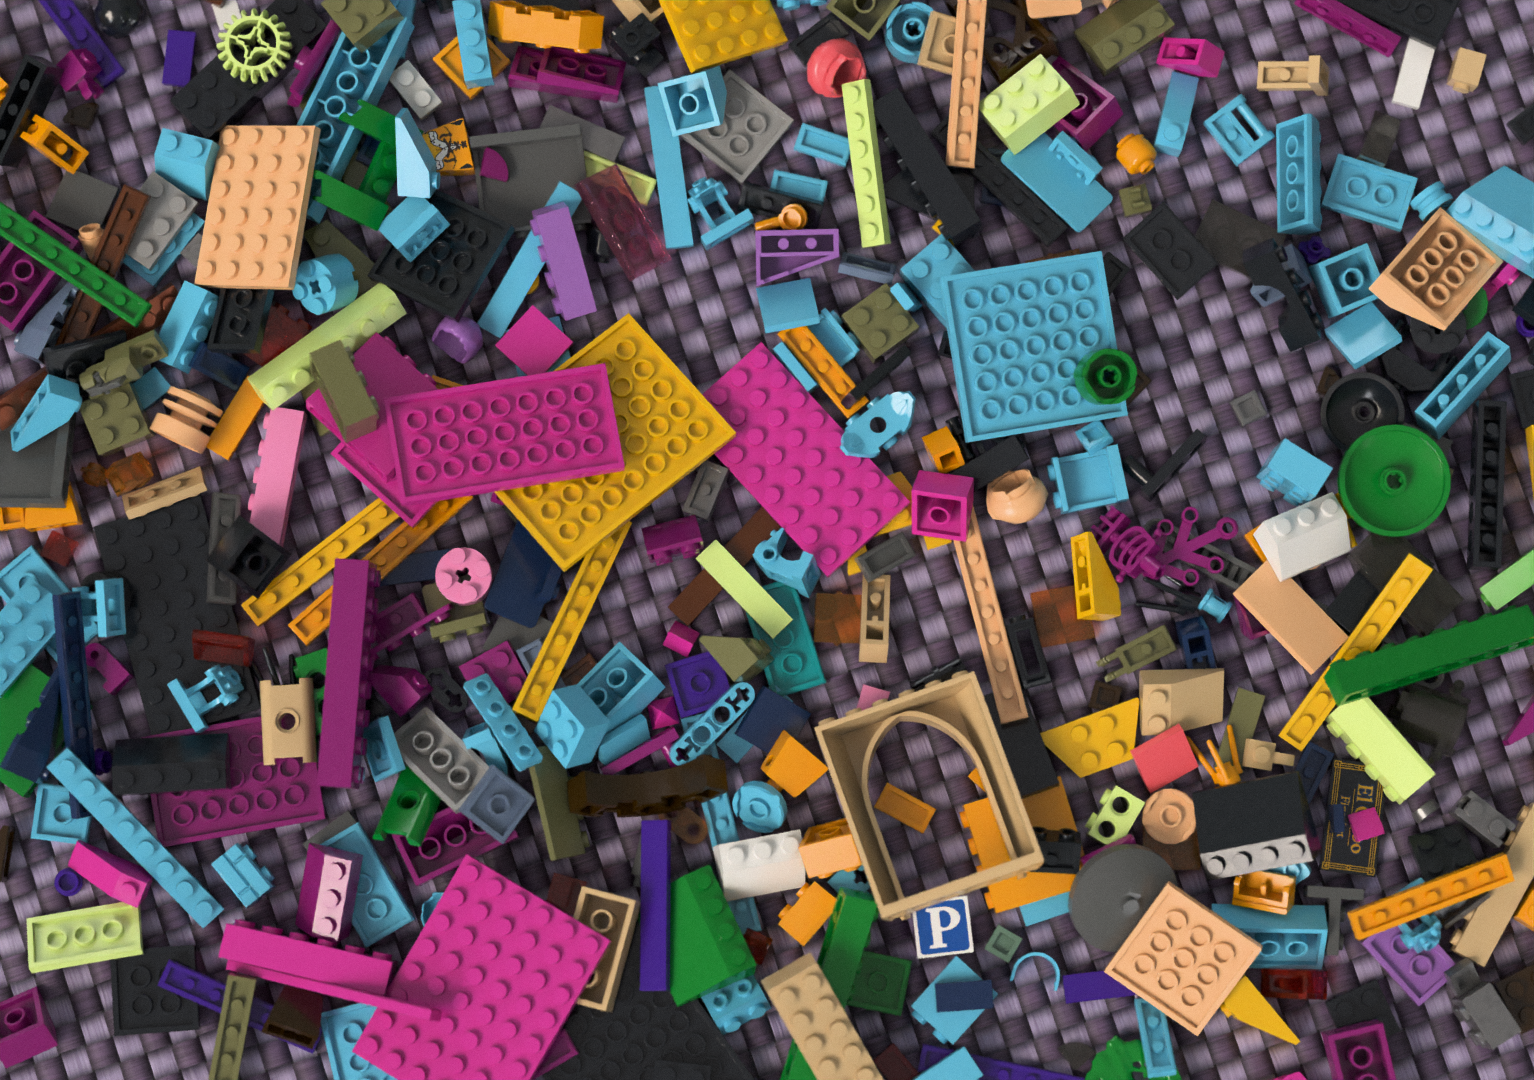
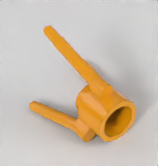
[1186,725,1243,786]

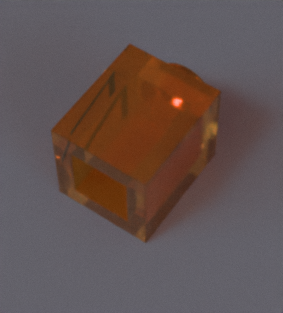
[104,451,154,497]

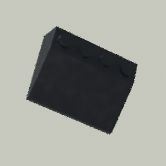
[1192,771,1322,881]

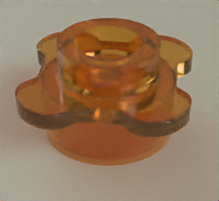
[80,462,108,487]

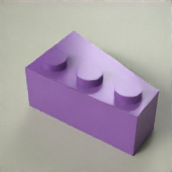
[755,229,839,286]

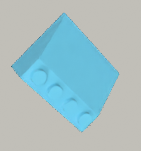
[1446,165,1534,279]

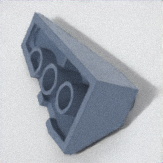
[14,282,79,366]

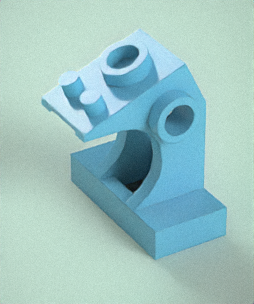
[687,177,754,251]
[752,528,821,598]
[72,578,126,637]
[167,664,244,734]
[463,722,509,776]
[1394,877,1442,953]

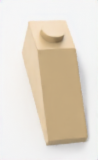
[859,575,891,663]

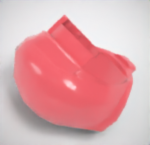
[807,38,867,98]

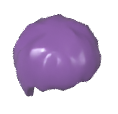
[432,316,483,364]

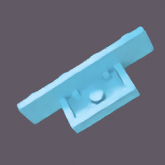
[463,673,543,771]

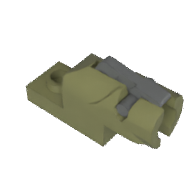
[79,329,168,400]

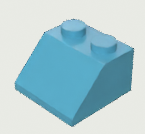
[658,66,727,137]
[154,128,220,201]

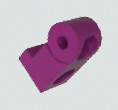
[85,643,135,696]

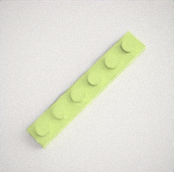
[841,79,891,248]

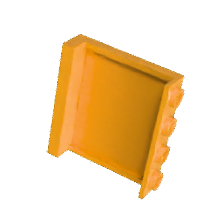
[959,776,1085,913]

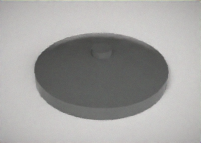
[1068,844,1178,952]

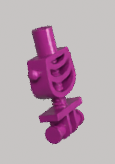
[1091,505,1167,583]

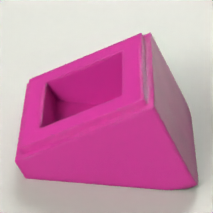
[1347,807,1385,842]

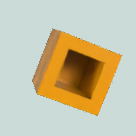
[922,426,965,474]

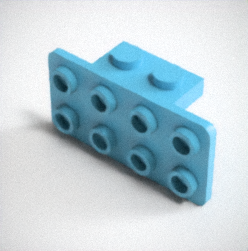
[1001,130,1113,232]

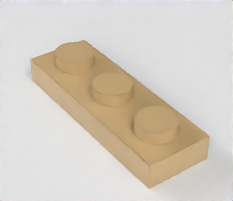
[122,466,207,520]

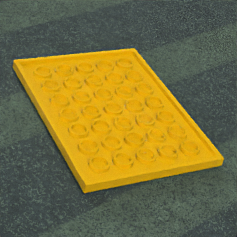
[494,313,736,572]

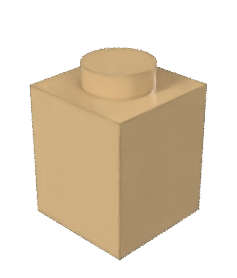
[1446,47,1486,93]

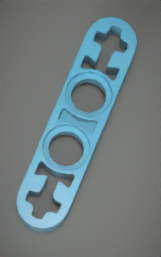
[669,682,755,766]

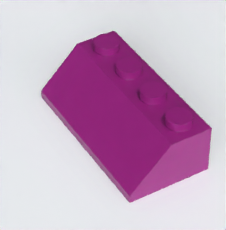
[392,807,521,887]

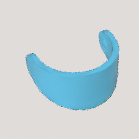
[1010,952,1060,991]

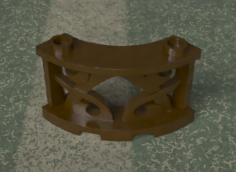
[944,0,1059,85]

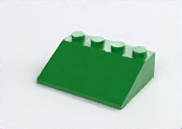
[637,865,757,1007]

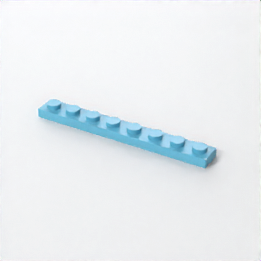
[46,746,224,929]

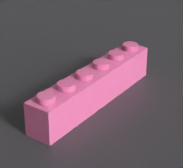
[248,407,308,578]

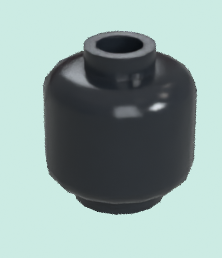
[585,222,623,264]

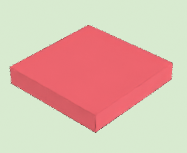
[1130,723,1199,794]

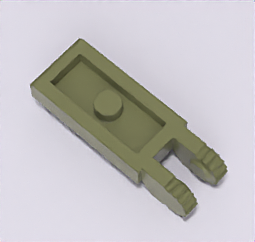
[1096,624,1177,683]

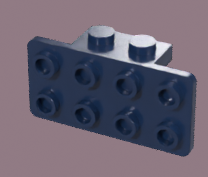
[484,520,566,628]

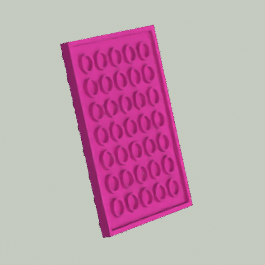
[352,854,612,1080]

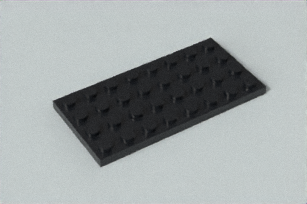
[93,495,261,735]

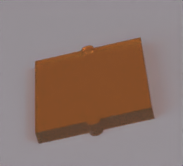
[814,591,862,646]

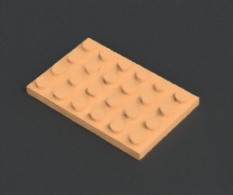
[194,125,321,290]

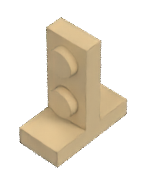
[1257,55,1330,96]

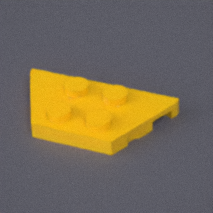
[1040,697,1139,778]

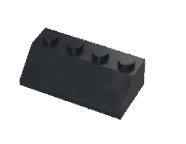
[112,733,231,796]

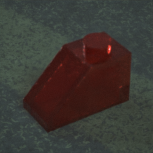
[1261,969,1328,1000]

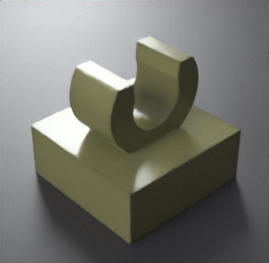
[1118,183,1152,218]

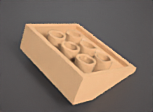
[1368,207,1503,331]

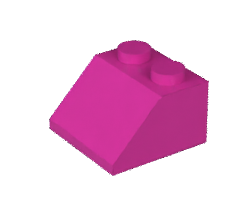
[912,470,974,542]

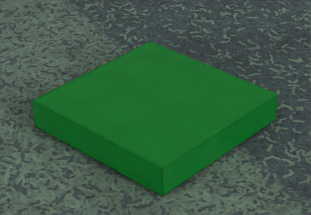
[846,950,912,1016]

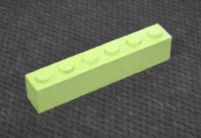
[247,283,407,411]

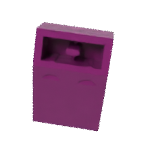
[641,515,704,566]

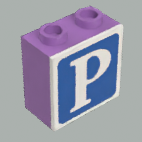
[911,896,974,959]

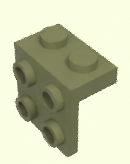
[422,574,489,643]

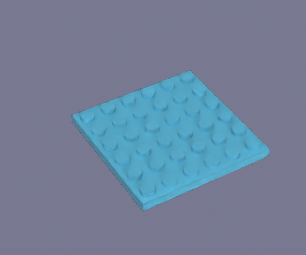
[939,251,1128,443]

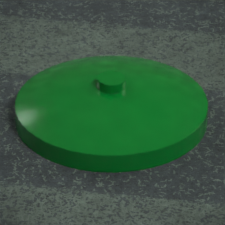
[1337,425,1451,537]

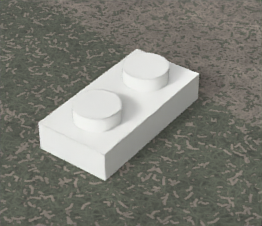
[389,60,443,121]

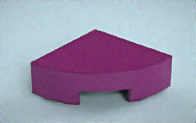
[479,147,508,182]

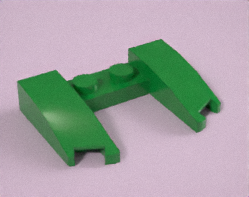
[312,99,424,231]

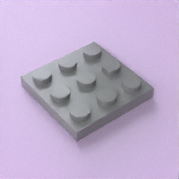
[679,69,794,185]

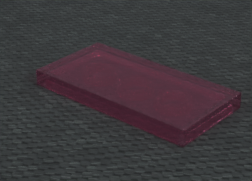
[574,164,671,282]

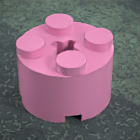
[435,547,494,606]

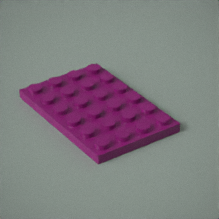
[141,714,327,847]

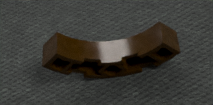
[567,754,728,818]

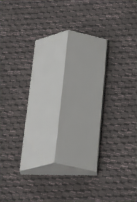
[394,706,489,814]

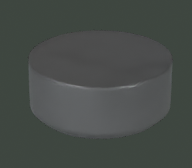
[1412,799,1440,824]

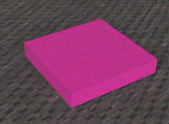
[495,305,574,375]

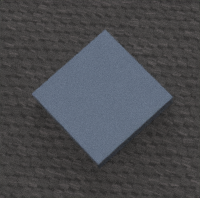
[458,764,536,844]

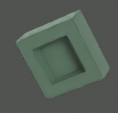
[984,924,1022,963]

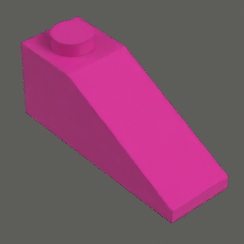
[67,839,154,908]

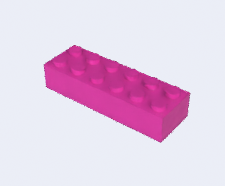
[218,919,398,996]

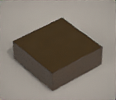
[1088,680,1123,711]

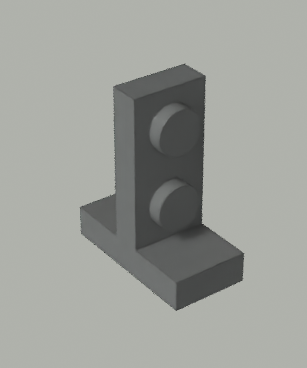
[1303,885,1364,956]

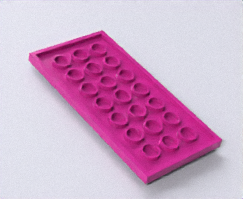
[702,342,910,578]
[383,363,625,507]

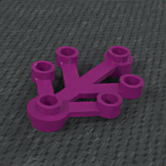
[1141,507,1238,586]

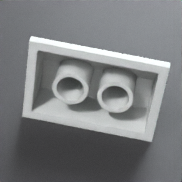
[1253,492,1351,582]
[713,830,805,901]

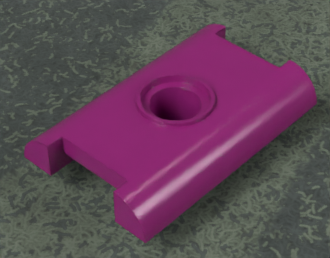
[287,20,341,107]

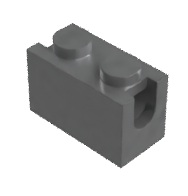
[1448,790,1516,848]

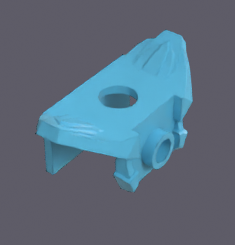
[840,391,916,459]

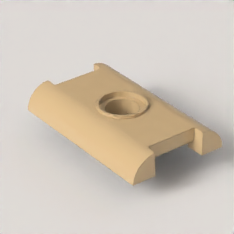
[260,678,317,765]

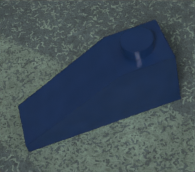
[1175,616,1216,669]

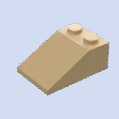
[1138,668,1224,736]

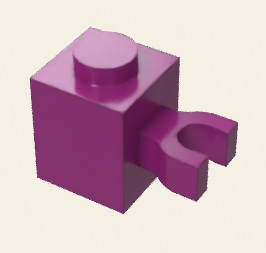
[57,48,104,100]

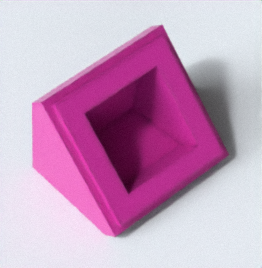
[663,620,700,658]

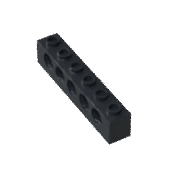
[1467,400,1507,571]

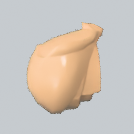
[986,469,1048,524]

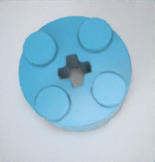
[885,2,934,64]
[292,254,359,315]

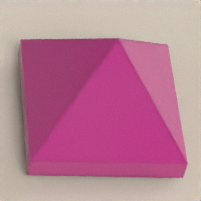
[647,696,680,730]

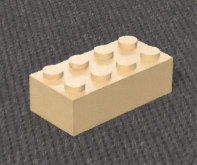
[573,886,641,1012]

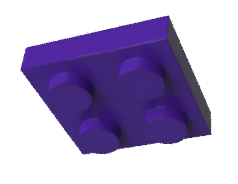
[665,651,734,719]

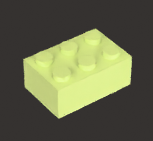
[979,54,1080,155]

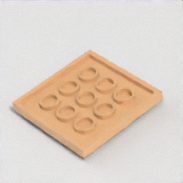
[1104,881,1263,1036]

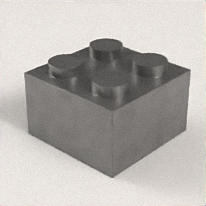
[1451,982,1521,1049]

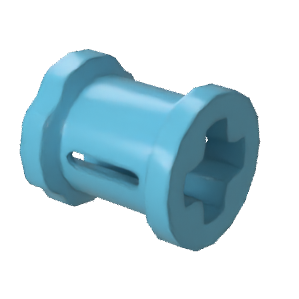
[1197,588,1233,624]

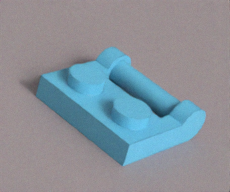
[1203,94,1276,166]

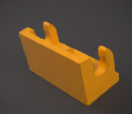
[1232,870,1296,915]

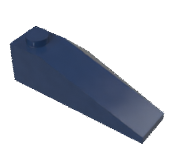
[0,666,62,784]

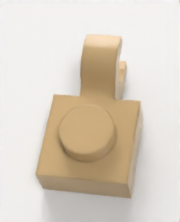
[1242,738,1295,771]

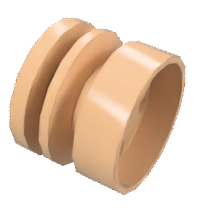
[149,386,223,454]

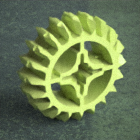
[216,8,293,84]

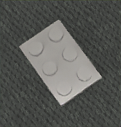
[127,171,199,271]

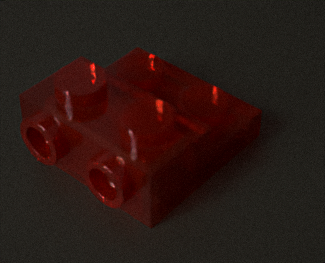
[243,302,313,367]

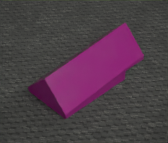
[508,45,626,103]

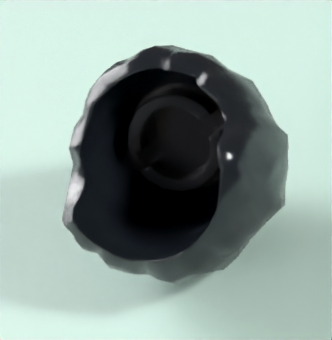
[94,0,146,39]

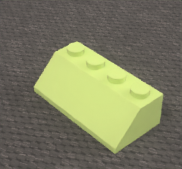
[1325,697,1435,805]

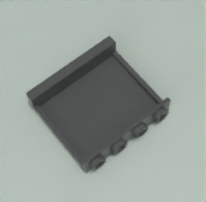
[470,124,592,239]
[0,412,77,508]

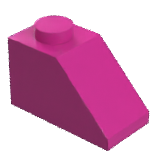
[1156,37,1225,77]

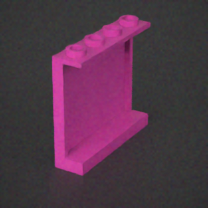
[306,332,439,483]

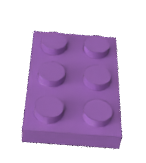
[1360,919,1456,1007]

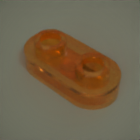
[658,806,708,844]

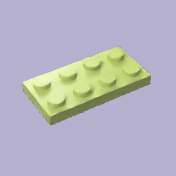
[26,902,143,973]

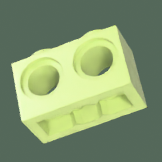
[1085,786,1145,846]

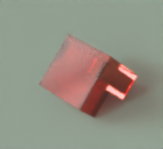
[546,873,589,915]

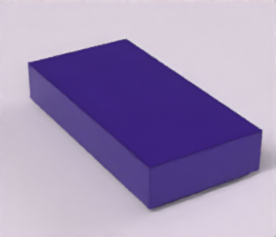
[162,30,197,87]

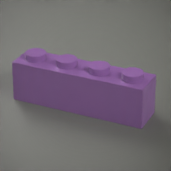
[529,201,597,321]

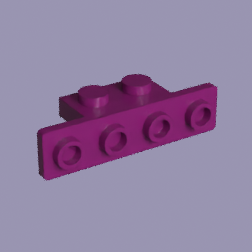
[370,593,455,661]

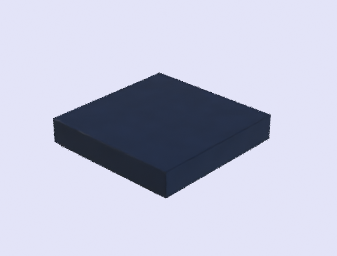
[734,686,811,754]

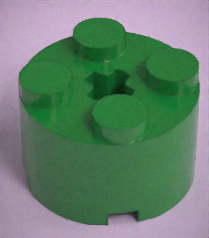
[1073,348,1137,405]

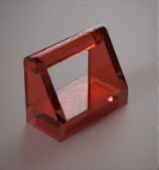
[192,629,255,667]

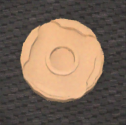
[1142,789,1196,844]

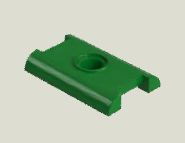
[372,765,441,847]

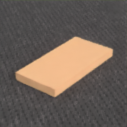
[1233,560,1348,675]

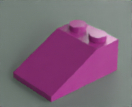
[1051,56,1123,152]

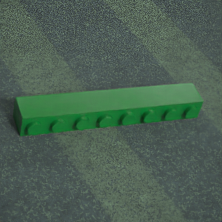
[1324,605,1534,707]
[780,887,879,1080]

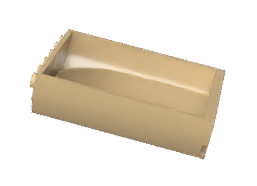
[814,670,1044,921]

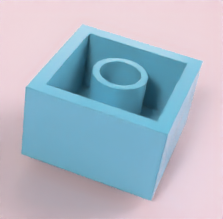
[1308,243,1380,318]
[534,684,610,769]

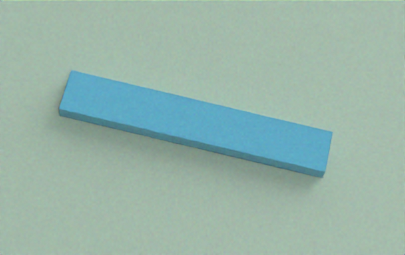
[644,86,694,250]
[477,181,584,339]

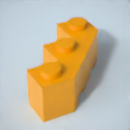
[487,0,604,53]

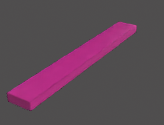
[226,960,443,1021]

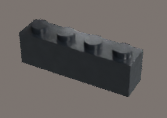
[0,54,64,168]

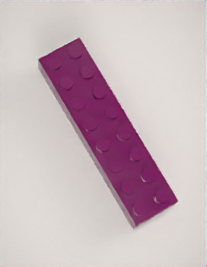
[317,558,381,789]

